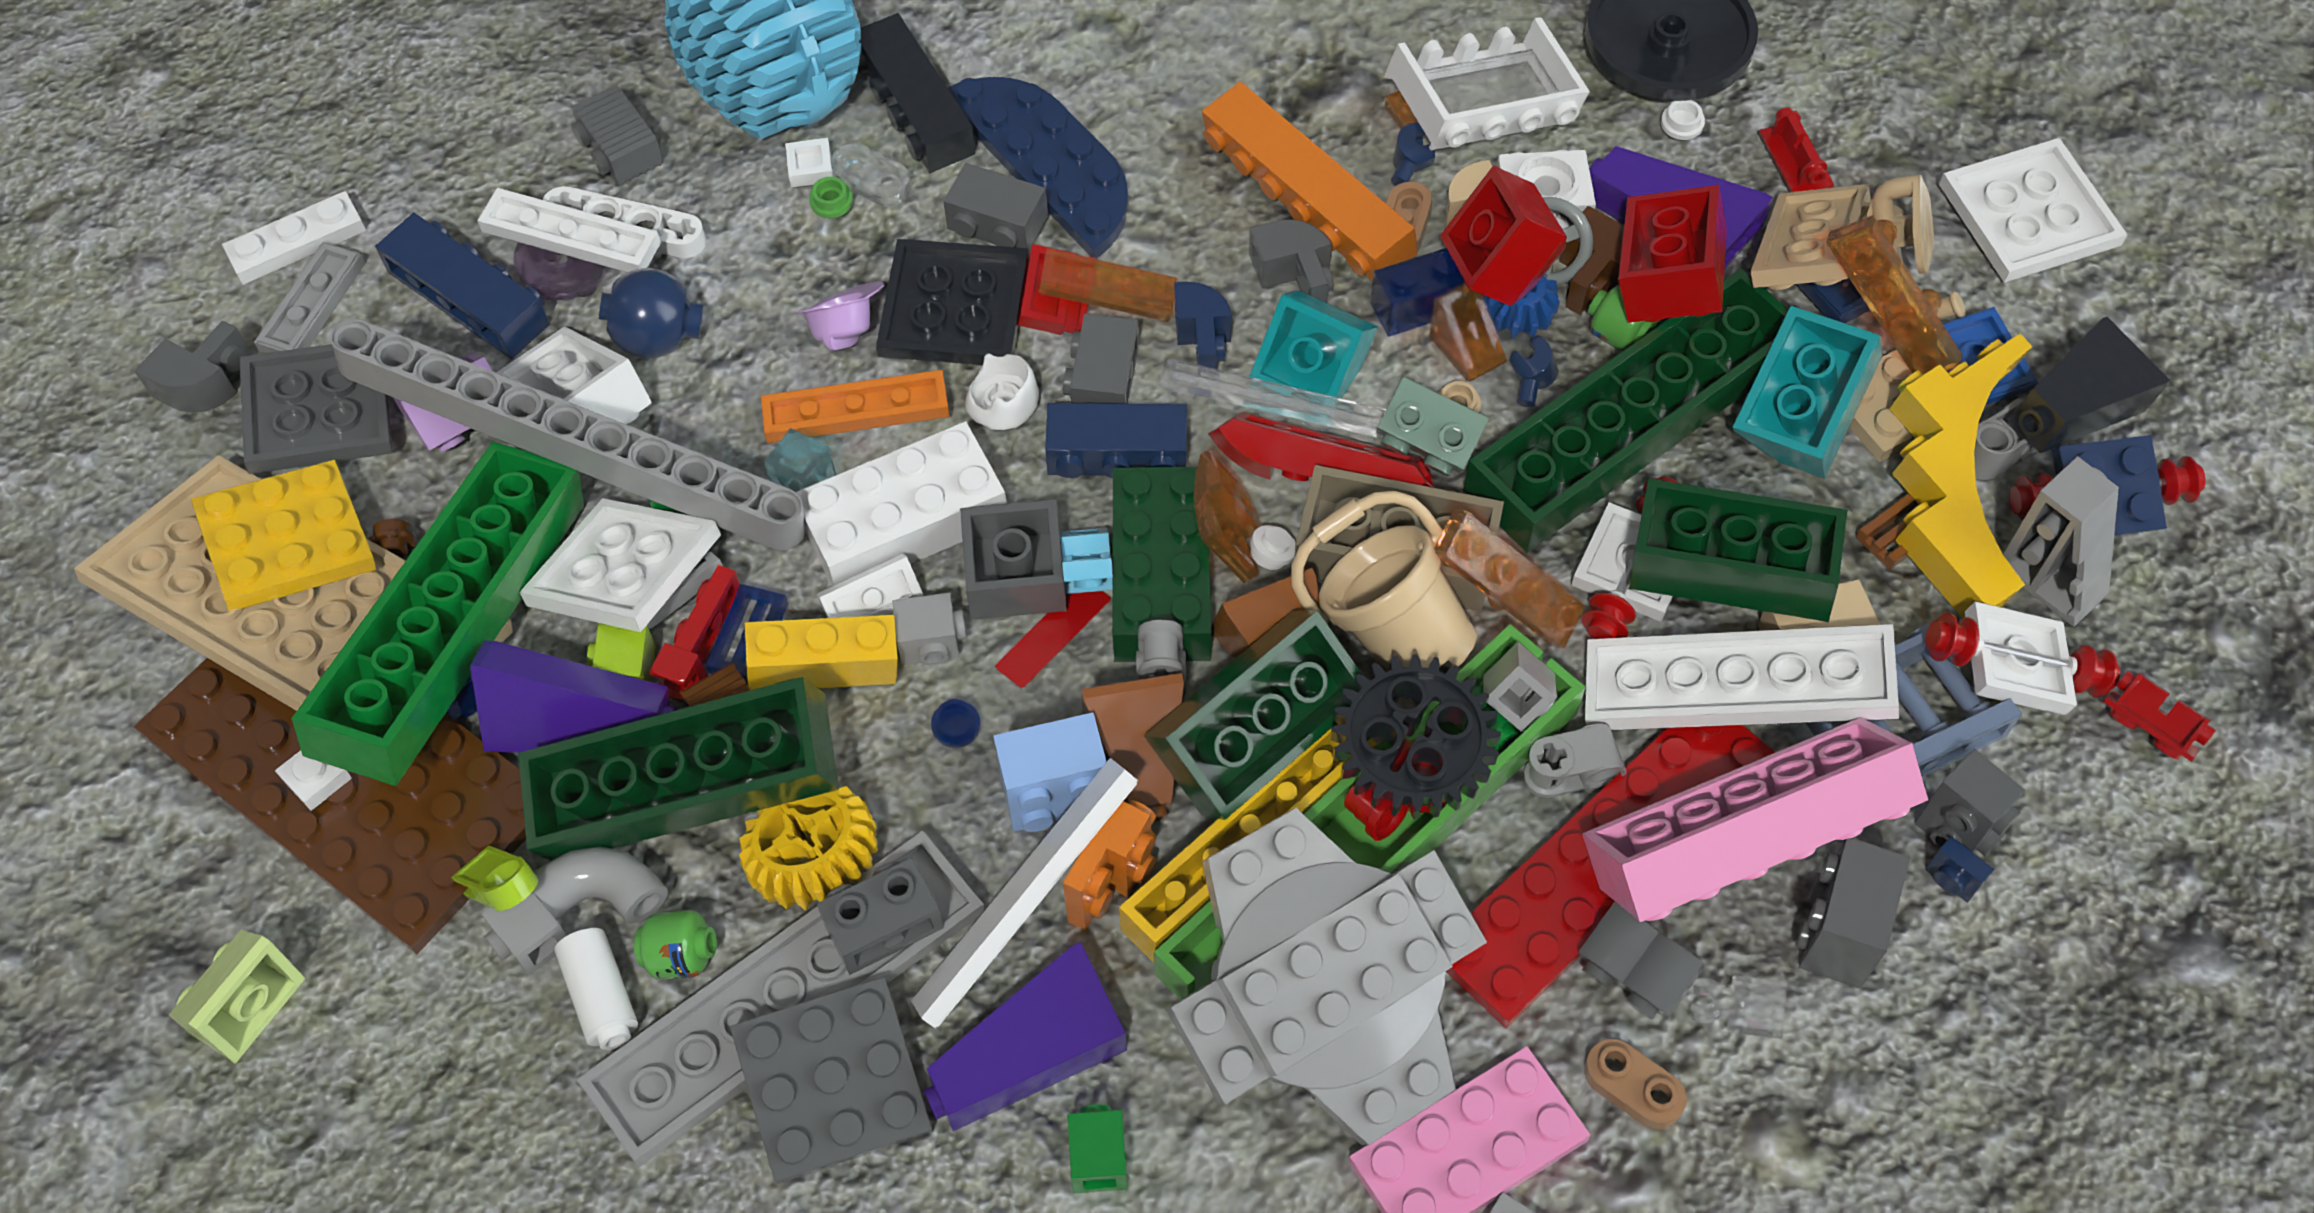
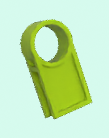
[451,846,539,911]

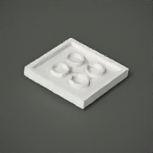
[1939,138,2128,283]
[520,498,721,632]

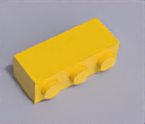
[745,615,898,690]

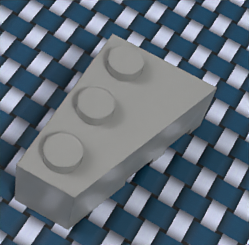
[2003,456,2119,627]

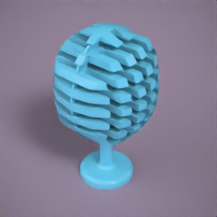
[664,0,861,139]

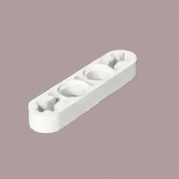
[543,186,707,258]

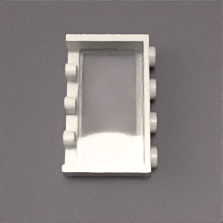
[1383,17,1590,150]

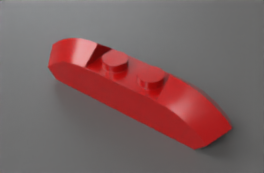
[1208,412,1436,488]

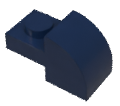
[1174,282,1232,381]

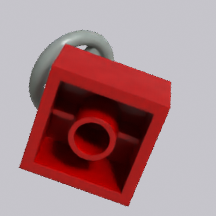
[1440,165,1593,306]

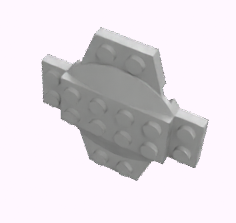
[1166,808,1487,1145]

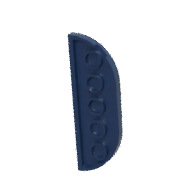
[947,77,1128,259]

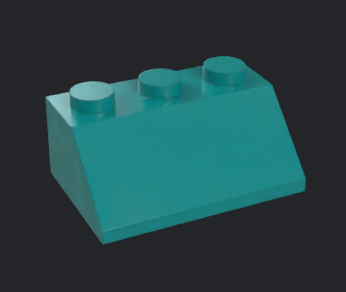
[1733,306,1882,479]

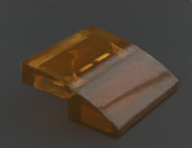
[1194,450,1261,583]

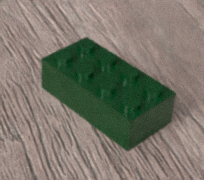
[1112,467,1211,662]
[1629,478,1848,622]
[1144,610,1363,820]

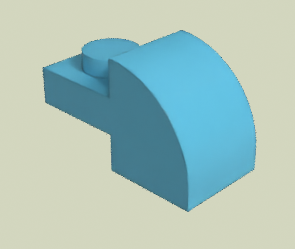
[1060,527,1113,594]

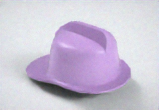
[795,281,884,351]

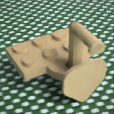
[1751,175,1965,323]

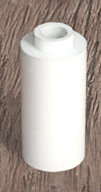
[554,928,638,1050]

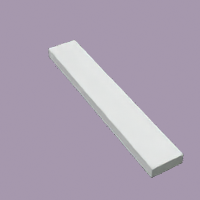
[911,758,1138,1028]

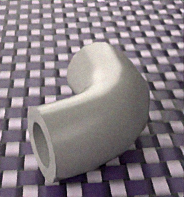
[533,846,668,924]

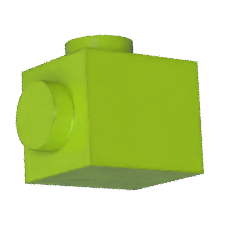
[587,624,657,682]

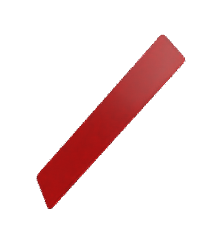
[995,591,1111,688]

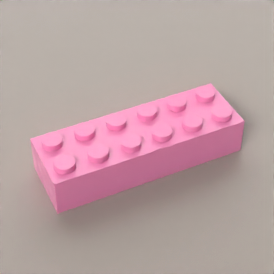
[1582,717,1928,922]

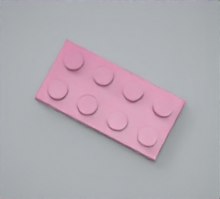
[1348,1046,1591,1213]

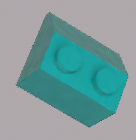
[1249,290,1378,415]

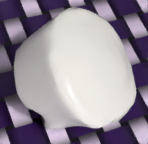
[965,354,1039,430]

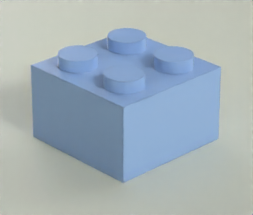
[993,712,1106,832]

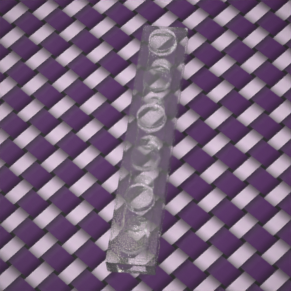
[1159,358,1417,453]

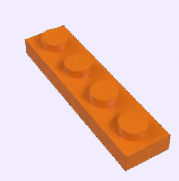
[761,370,950,444]

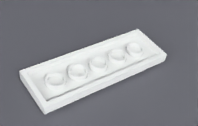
[1585,624,1899,730]

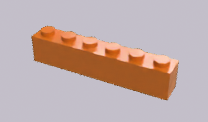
[1201,81,1417,286]

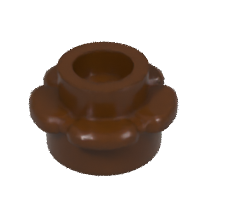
[368,519,416,558]

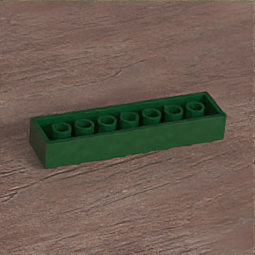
[1463,268,1789,553]

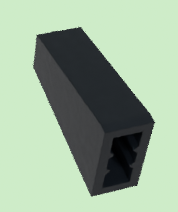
[2009,316,2171,453]

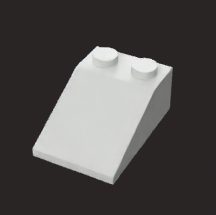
[496,326,652,434]

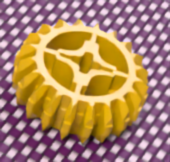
[739,786,878,911]

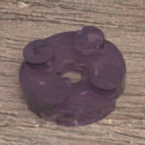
[514,242,605,300]

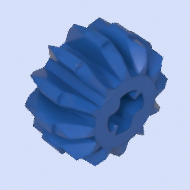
[1482,274,1560,339]

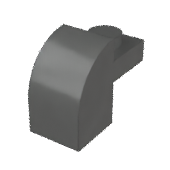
[1249,220,1333,303]
[134,320,252,412]

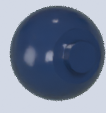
[598,268,703,359]

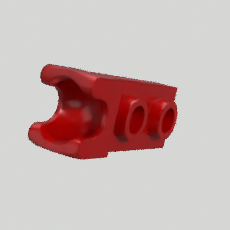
[650,565,743,703]

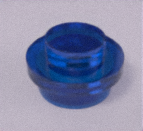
[931,699,981,748]

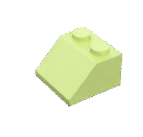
[169,930,306,1064]

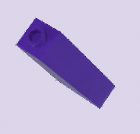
[1589,146,1774,269]
[470,641,677,752]
[924,942,1127,1132]

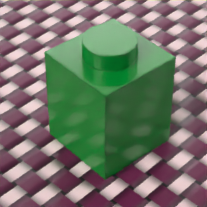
[1067,1104,1128,1194]

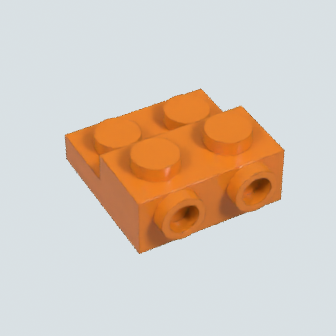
[1063,801,1157,931]

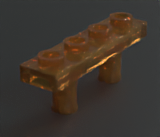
[1826,215,1962,375]
[1434,509,1586,649]

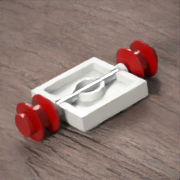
[1571,477,1679,639]
[1925,602,2120,715]

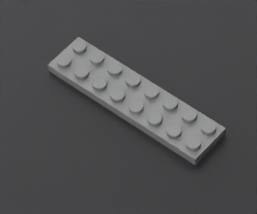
[576,830,985,1168]

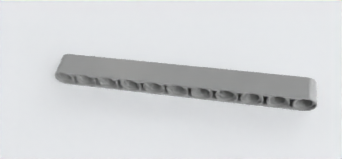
[330,319,805,550]

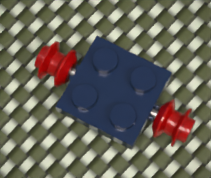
[2009,435,2206,536]

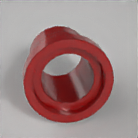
[1344,784,1409,841]

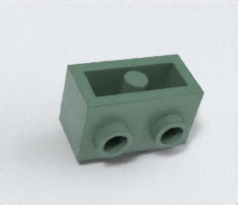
[1376,377,1489,476]

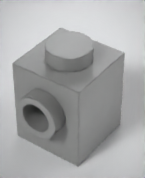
[892,593,966,665]
[1483,642,1557,732]
[481,892,567,976]

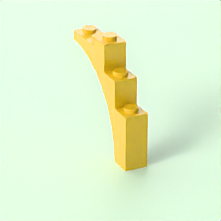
[1889,333,2033,618]

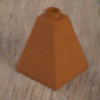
[1211,568,1320,659]
[1082,673,1184,822]

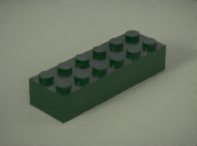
[518,676,839,861]

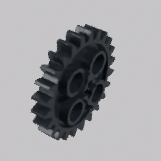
[1330,654,1501,819]

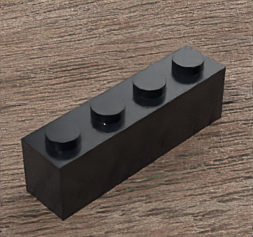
[858,13,975,174]

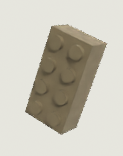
[1294,465,1504,612]

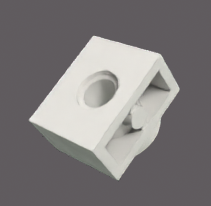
[1496,150,1596,229]

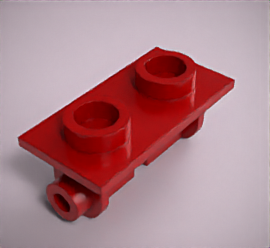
[1759,107,1834,192]
[2103,671,2216,762]

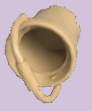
[1291,491,1477,672]

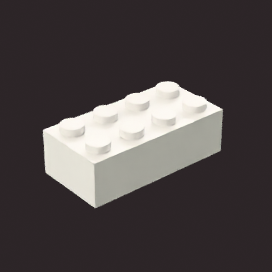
[796,421,1007,586]

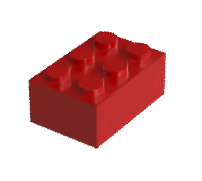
[1618,185,1727,323]

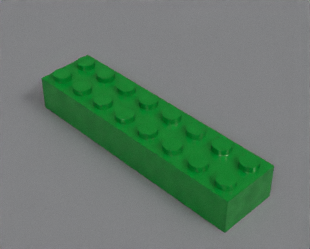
[291,441,584,786]

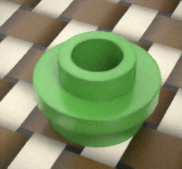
[809,176,853,218]

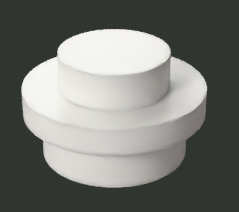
[1661,100,1705,140]
[1250,525,1296,570]

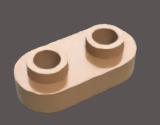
[1386,182,1432,252]
[1584,1039,1687,1130]

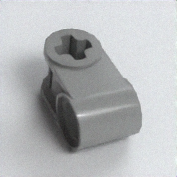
[1974,398,2038,480]
[1136,620,1186,694]
[1523,723,1626,798]

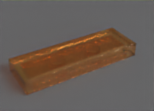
[1038,248,1177,322]

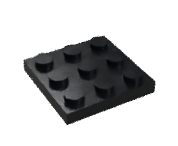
[876,239,1029,365]

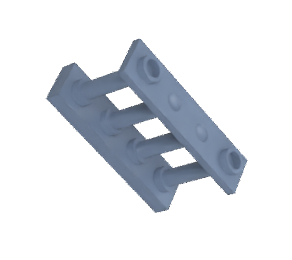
[1777,624,2022,777]

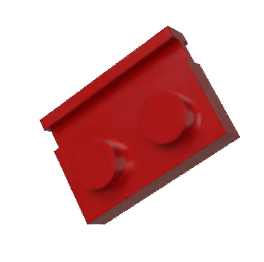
[1017,244,1095,335]

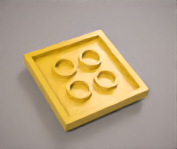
[190,460,376,611]

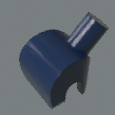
[1391,122,1435,186]
[1510,335,1559,407]

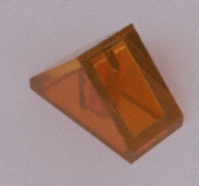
[1429,282,1507,382]

